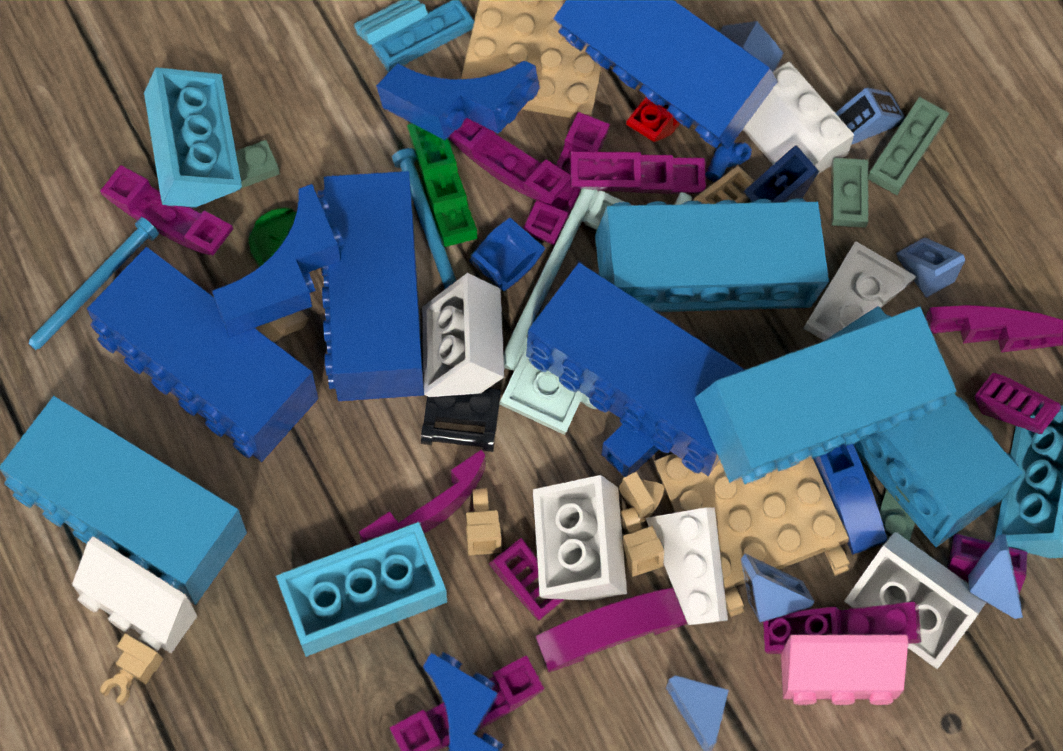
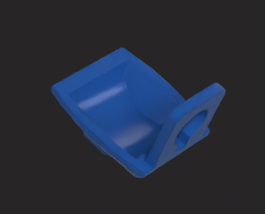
[469,218,545,292]

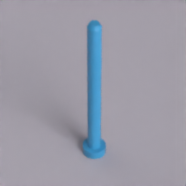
[392,148,457,289]
[28,217,159,350]

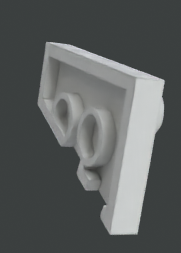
[803,241,917,341]
[645,507,728,625]

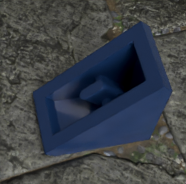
[743,145,819,203]

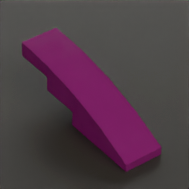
[570,152,705,194]
[925,305,1063,353]

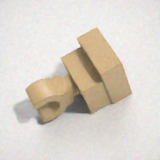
[466,488,502,556]
[620,507,664,577]
[100,634,163,705]

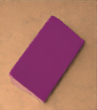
[947,534,1027,593]

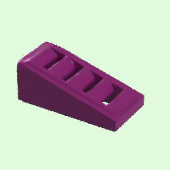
[975,373,1061,434]
[489,538,565,621]

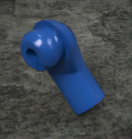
[705,142,752,182]

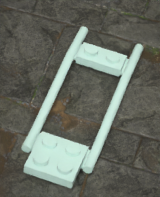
[499,189,692,435]

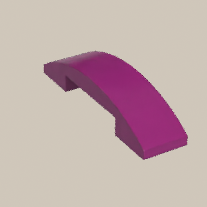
[523,112,610,245]
[448,118,571,204]
[100,165,234,256]
[359,450,486,544]
[536,588,688,673]
[389,655,545,751]

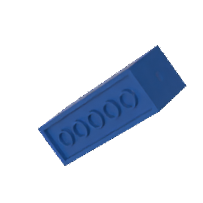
[553,0,778,149]
[318,171,424,401]
[87,247,318,462]
[526,262,745,476]

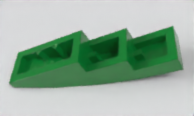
[407,123,478,247]

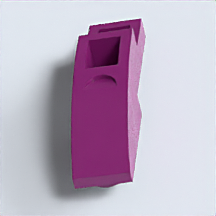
[763,602,921,654]

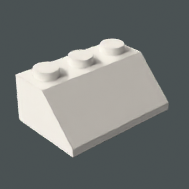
[743,61,854,175]
[422,273,504,397]
[533,475,627,601]
[844,531,986,669]
[72,536,197,653]

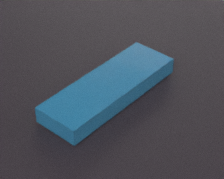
[372,0,474,73]

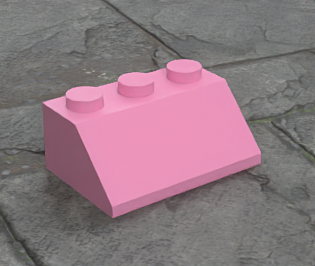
[781,635,908,705]

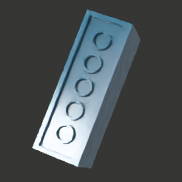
[595,198,829,312]
[823,306,1023,548]
[695,307,957,485]
[0,396,247,605]

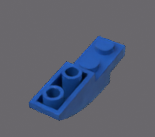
[813,444,887,555]

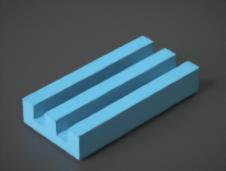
[354,0,428,45]

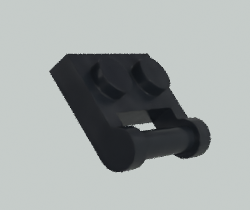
[421,388,501,452]

